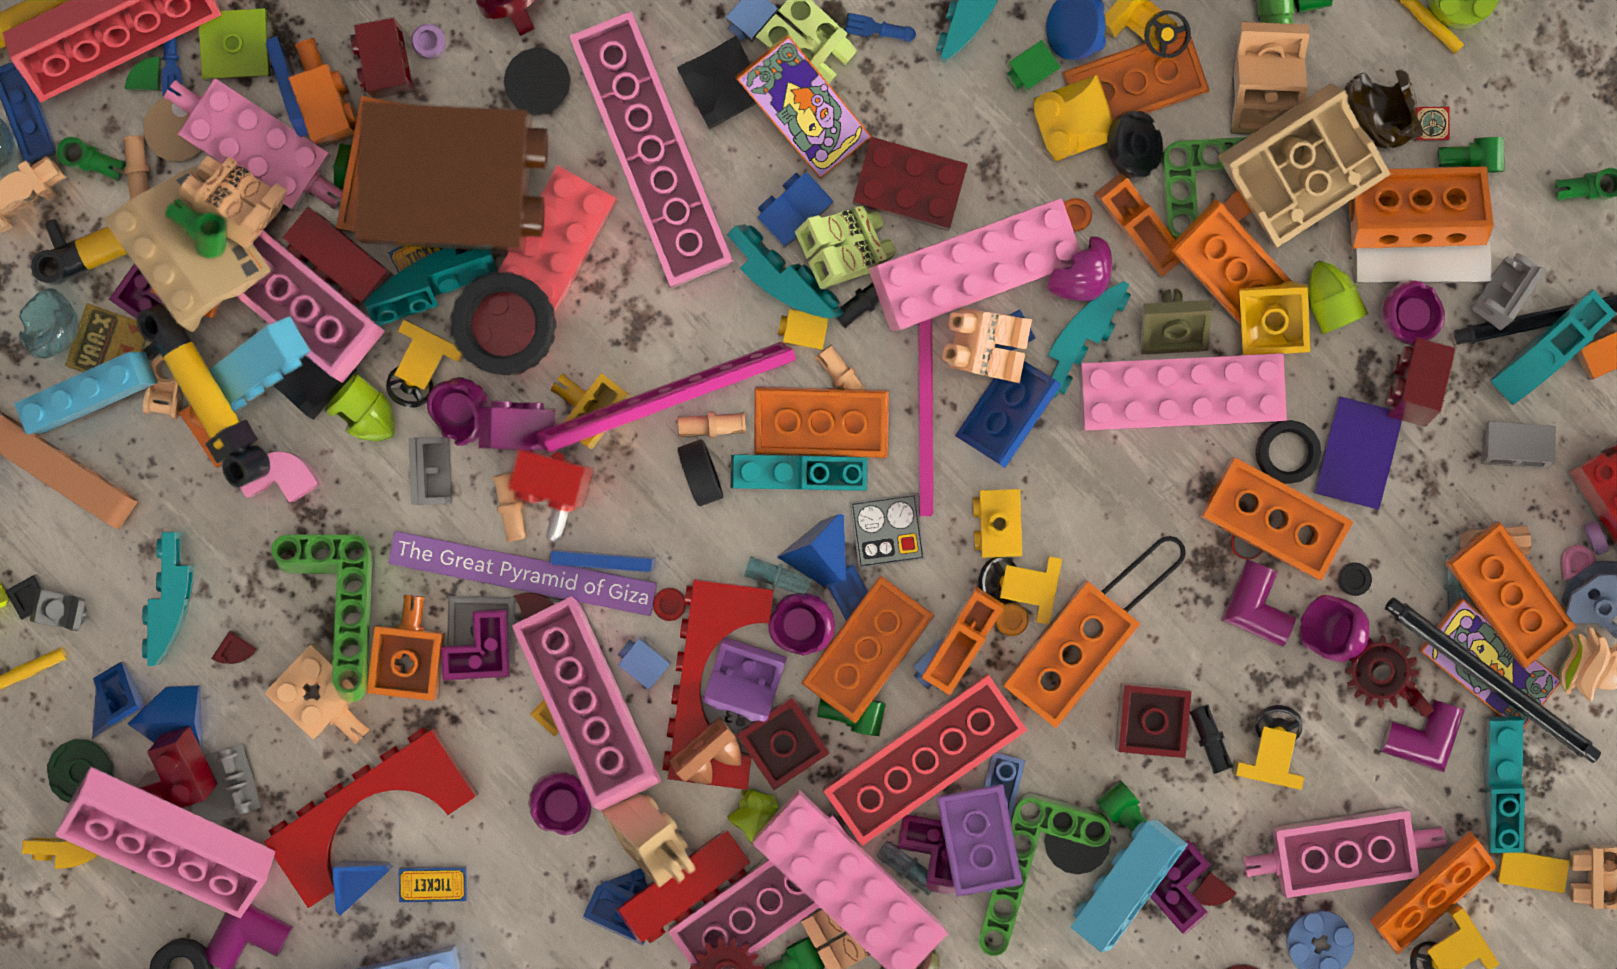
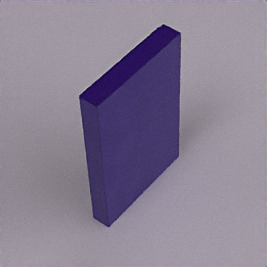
[1313,396,1402,510]

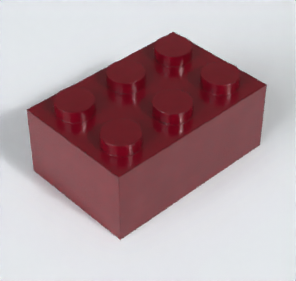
[852,137,968,231]
[282,207,394,306]

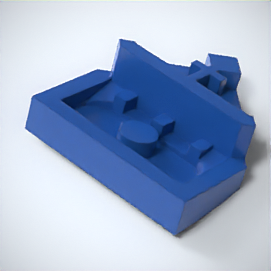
[582,868,647,946]

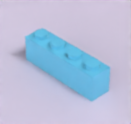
[209,316,310,412]
[14,352,158,435]
[1070,820,1188,953]

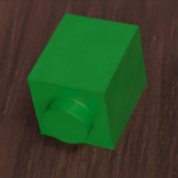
[1006,40,1061,94]

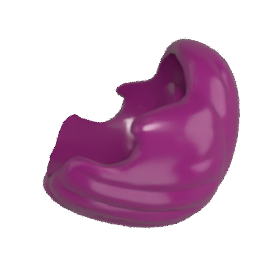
[1048,236,1112,301]
[1380,280,1445,345]
[427,377,491,446]
[768,592,835,656]
[1300,595,1370,662]
[528,771,592,836]

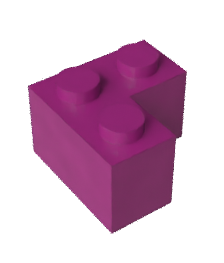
[479,401,555,450]

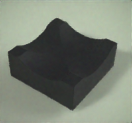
[677,36,757,129]
[273,355,358,420]

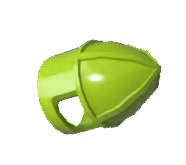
[1308,261,1368,334]
[324,373,395,441]

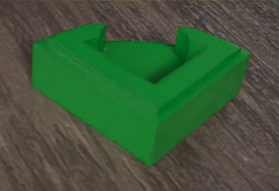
[124,57,161,91]
[334,144,352,190]

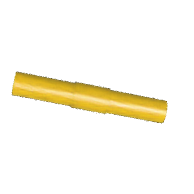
[1399,0,1464,54]
[0,647,67,690]

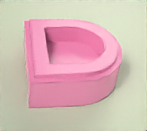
[1560,545,1596,580]

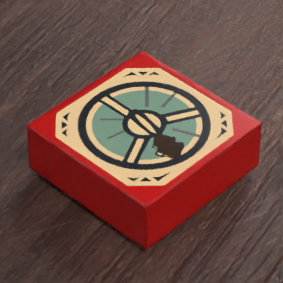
[1414,106,1450,141]

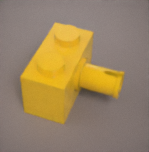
[551,373,632,450]
[972,489,1022,558]

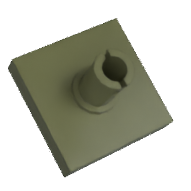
[1140,289,1212,355]

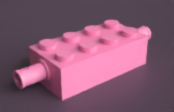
[164,78,343,211]
[1243,807,1446,898]

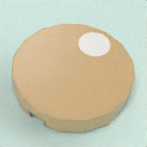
[143,96,203,162]

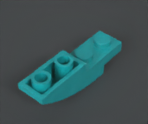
[936,0,998,63]
[726,224,844,319]
[364,248,498,326]
[1046,281,1131,398]
[1489,289,1616,405]
[730,455,868,491]
[142,531,194,666]
[1484,716,1525,853]

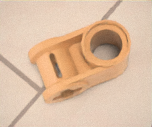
[143,355,183,420]

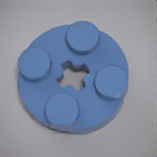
[1286,909,1354,969]

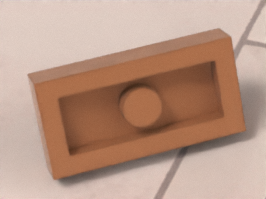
[669,717,741,784]

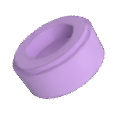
[411,24,445,59]
[1584,520,1609,555]

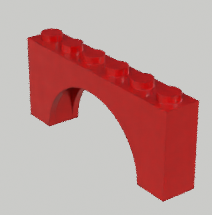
[662,579,774,790]
[263,727,479,908]

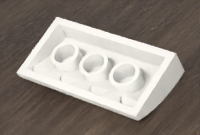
[1353,238,1491,284]

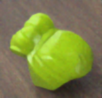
[727,789,778,856]

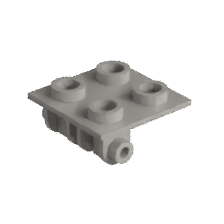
[191,744,262,822]

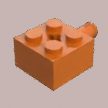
[289,38,358,148]
[367,595,446,701]

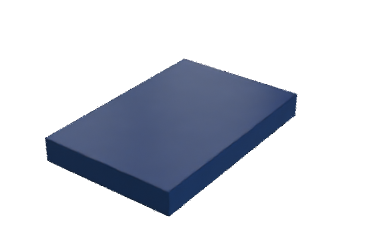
[955,361,1062,468]
[550,549,656,572]

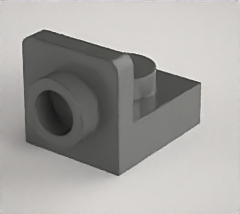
[29,588,87,632]

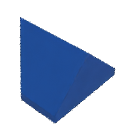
[777,514,846,587]
[92,662,147,739]
[127,685,203,752]
[333,860,393,916]

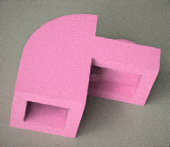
[240,452,322,502]

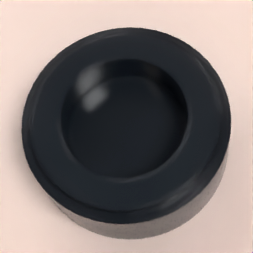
[1337,562,1372,596]

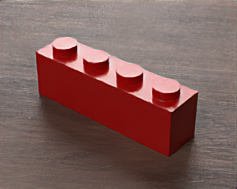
[615,830,750,944]

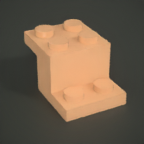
[1231,22,1310,133]

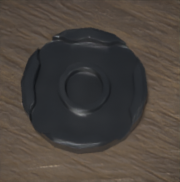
[504,48,571,115]
[1107,111,1163,178]
[1044,809,1111,875]

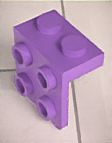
[703,637,787,721]

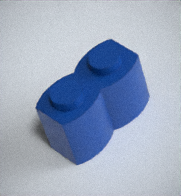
[757,172,834,248]

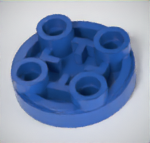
[1046,0,1106,60]

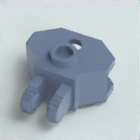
[1562,561,1617,639]

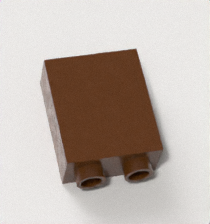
[355,102,548,252]

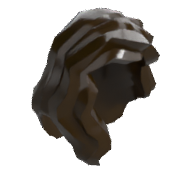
[1345,70,1423,148]

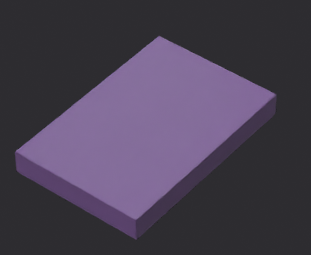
[937,784,1022,897]

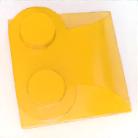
[1033,75,1114,161]
[1240,281,1311,355]

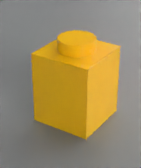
[778,309,829,351]

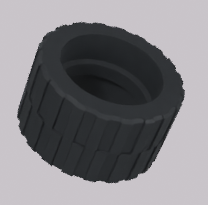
[450,271,557,376]

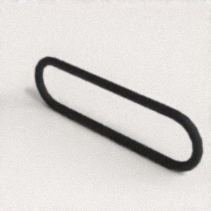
[1095,536,1186,621]

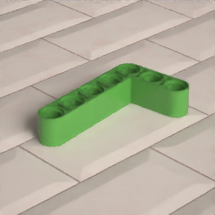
[1161,137,1247,240]
[271,535,373,702]
[979,794,1110,956]

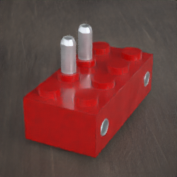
[508,449,594,542]

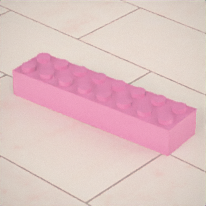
[569,11,734,288]

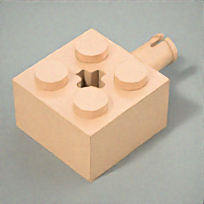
[264,643,370,745]

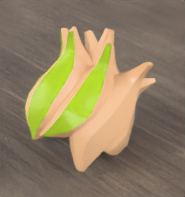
[1559,627,1617,702]

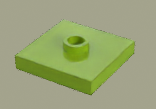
[199,8,270,80]

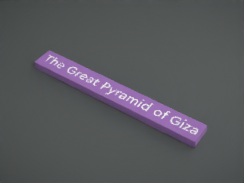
[388,531,657,616]

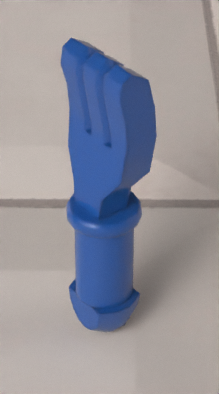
[844,13,916,42]
[162,37,182,96]

